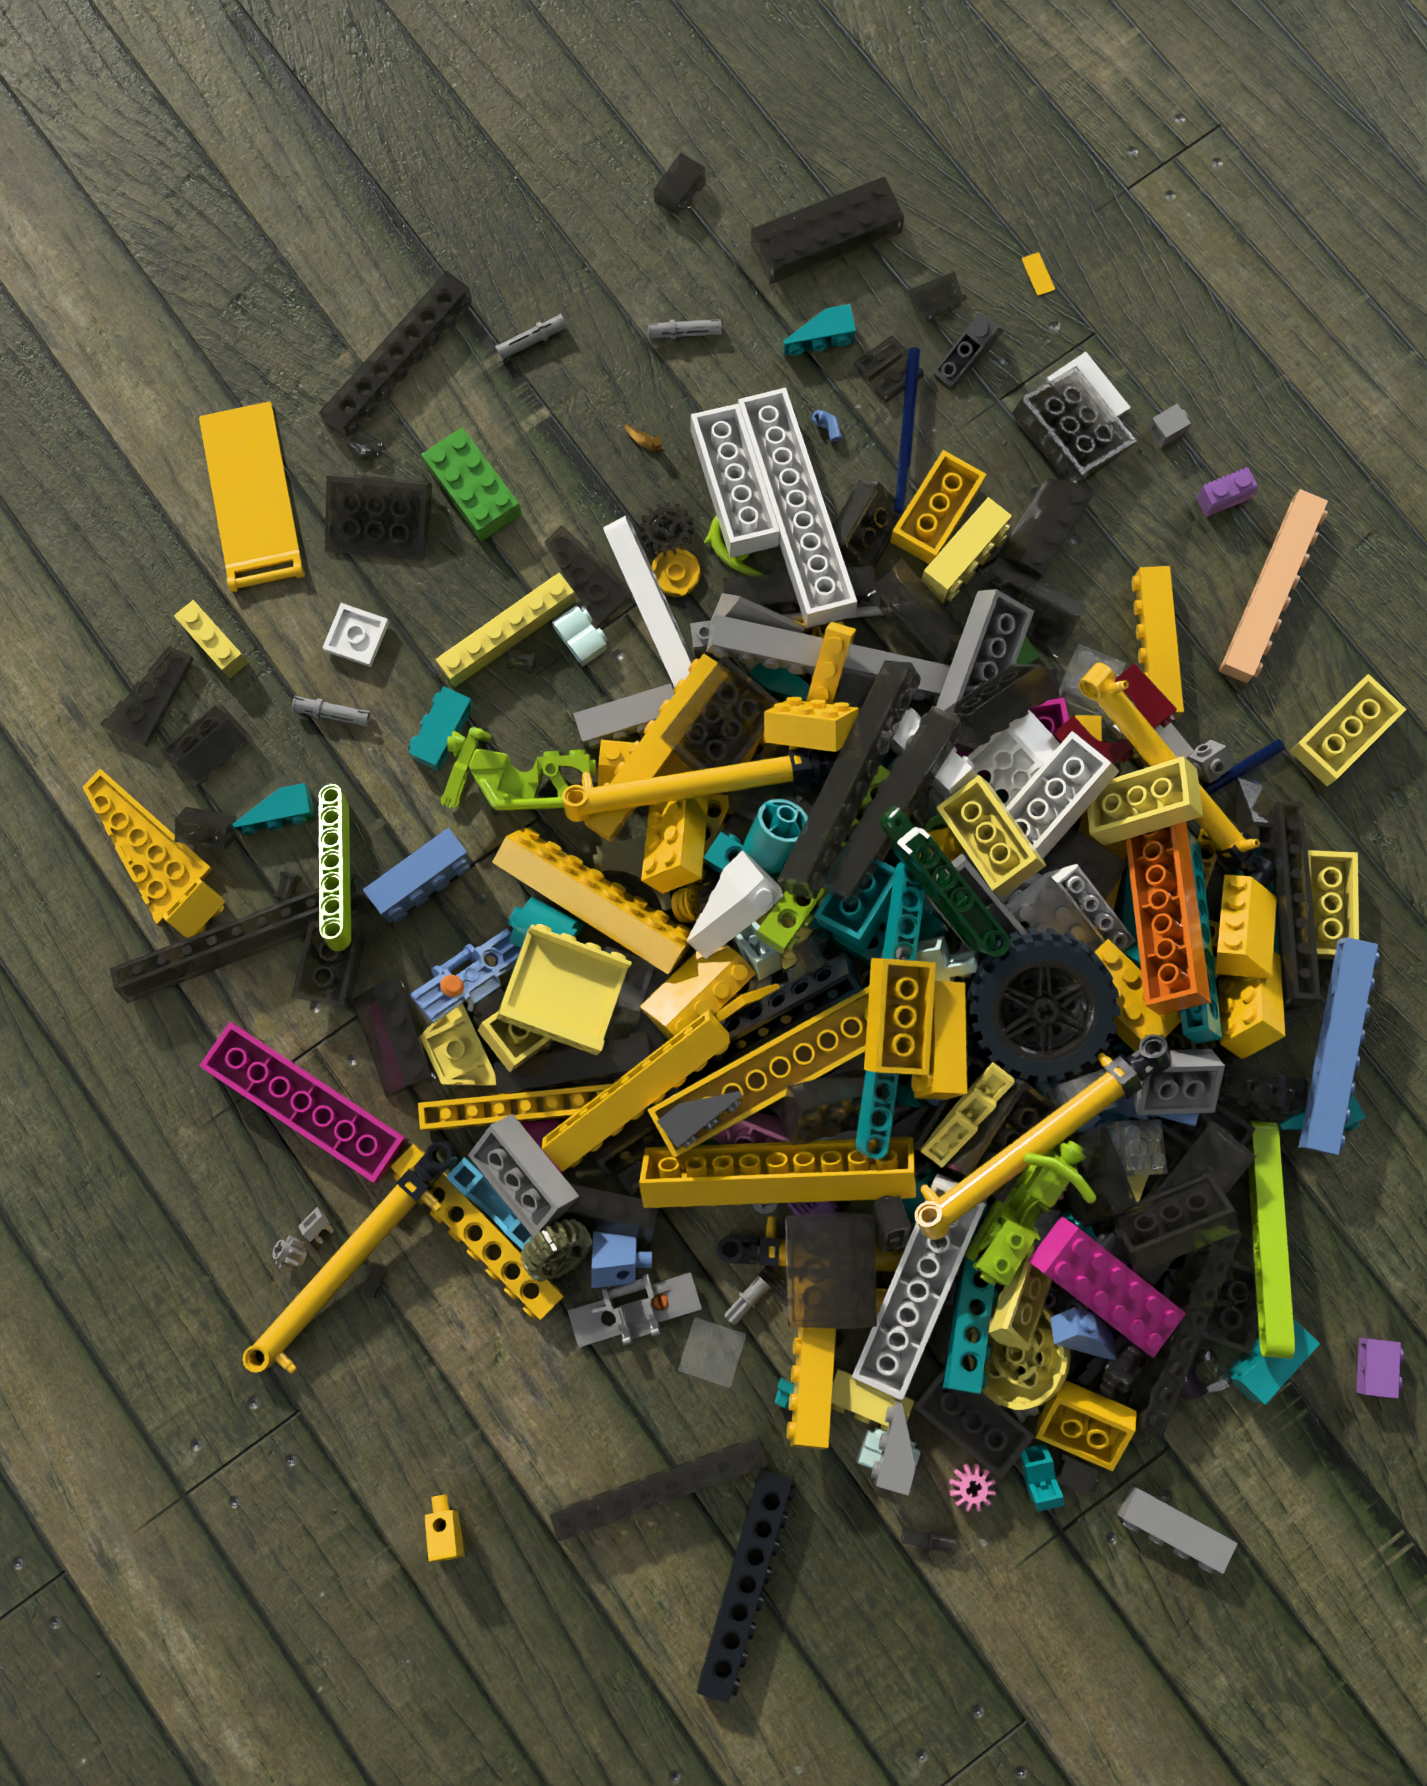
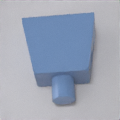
[592,1231,652,1288]

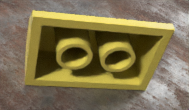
[988,1251,1052,1351]

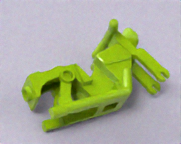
[441,727,596,811]
[964,1141,1096,1286]

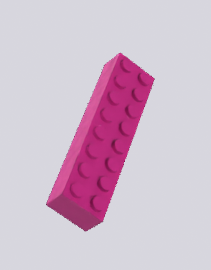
[199,1022,409,1184]

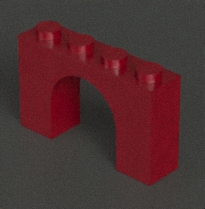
[1054,663,1177,766]

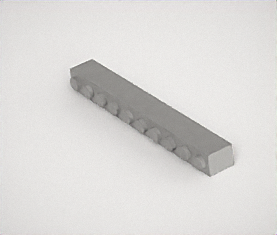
[706,615,950,704]

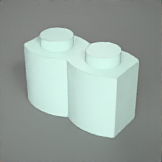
[552,605,608,667]

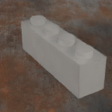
[573,683,674,749]
[1117,1485,1238,1574]

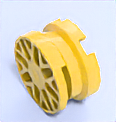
[671,885,709,924]

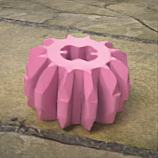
[949,1463,996,1512]

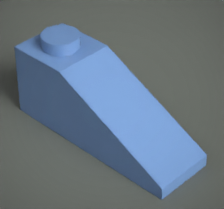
[1051,1307,1117,1360]

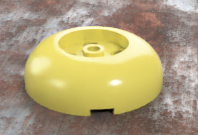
[968,1300,1070,1410]

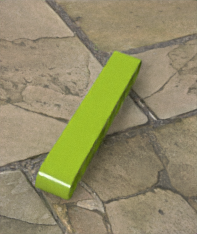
[319,784,351,951]

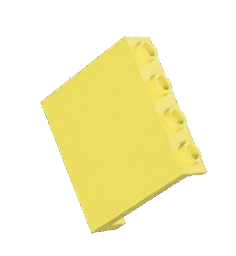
[496,924,632,1056]

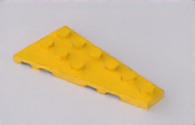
[82,769,213,926]

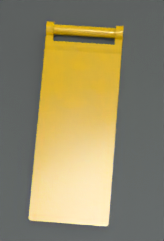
[199,402,305,593]

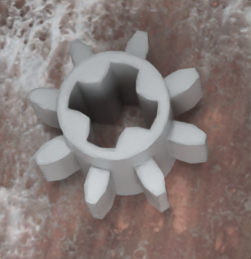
[272,1236,307,1272]

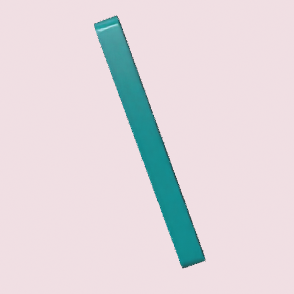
[856,860,925,1159]

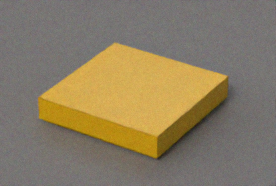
[714,984,780,1021]

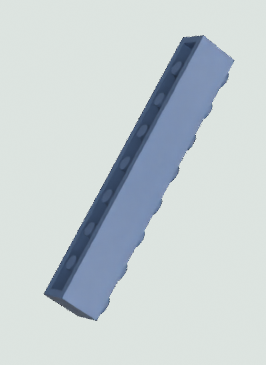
[1299,937,1380,1155]

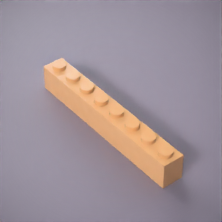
[1219,489,1328,683]

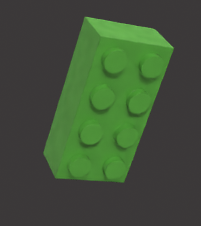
[421,427,522,542]

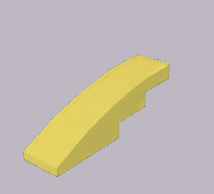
[921,1062,1014,1168]

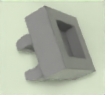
[298,1207,334,1244]

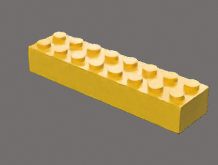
[492,827,691,974]

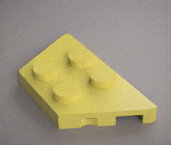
[420,1003,500,1086]

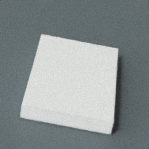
[1045,352,1131,437]

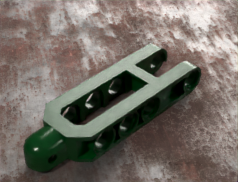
[880,805,1010,957]

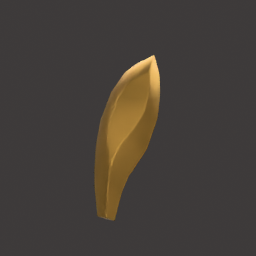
[624,424,665,452]

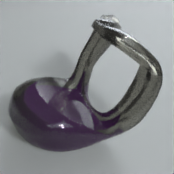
[1173,1349,1232,1400]

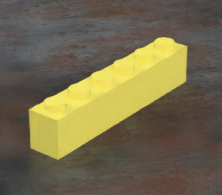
[435,573,576,688]

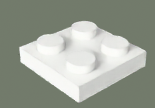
[322,603,389,667]

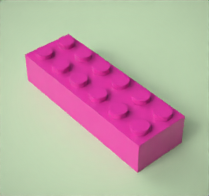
[1028,1216,1186,1358]

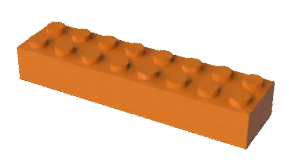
[1126,821,1211,1016]

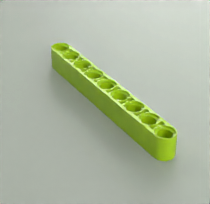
[1246,1120,1295,1359]

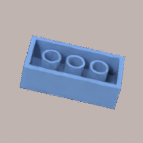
[363,827,474,923]

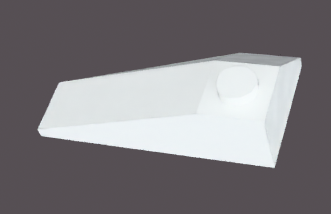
[687,850,783,959]

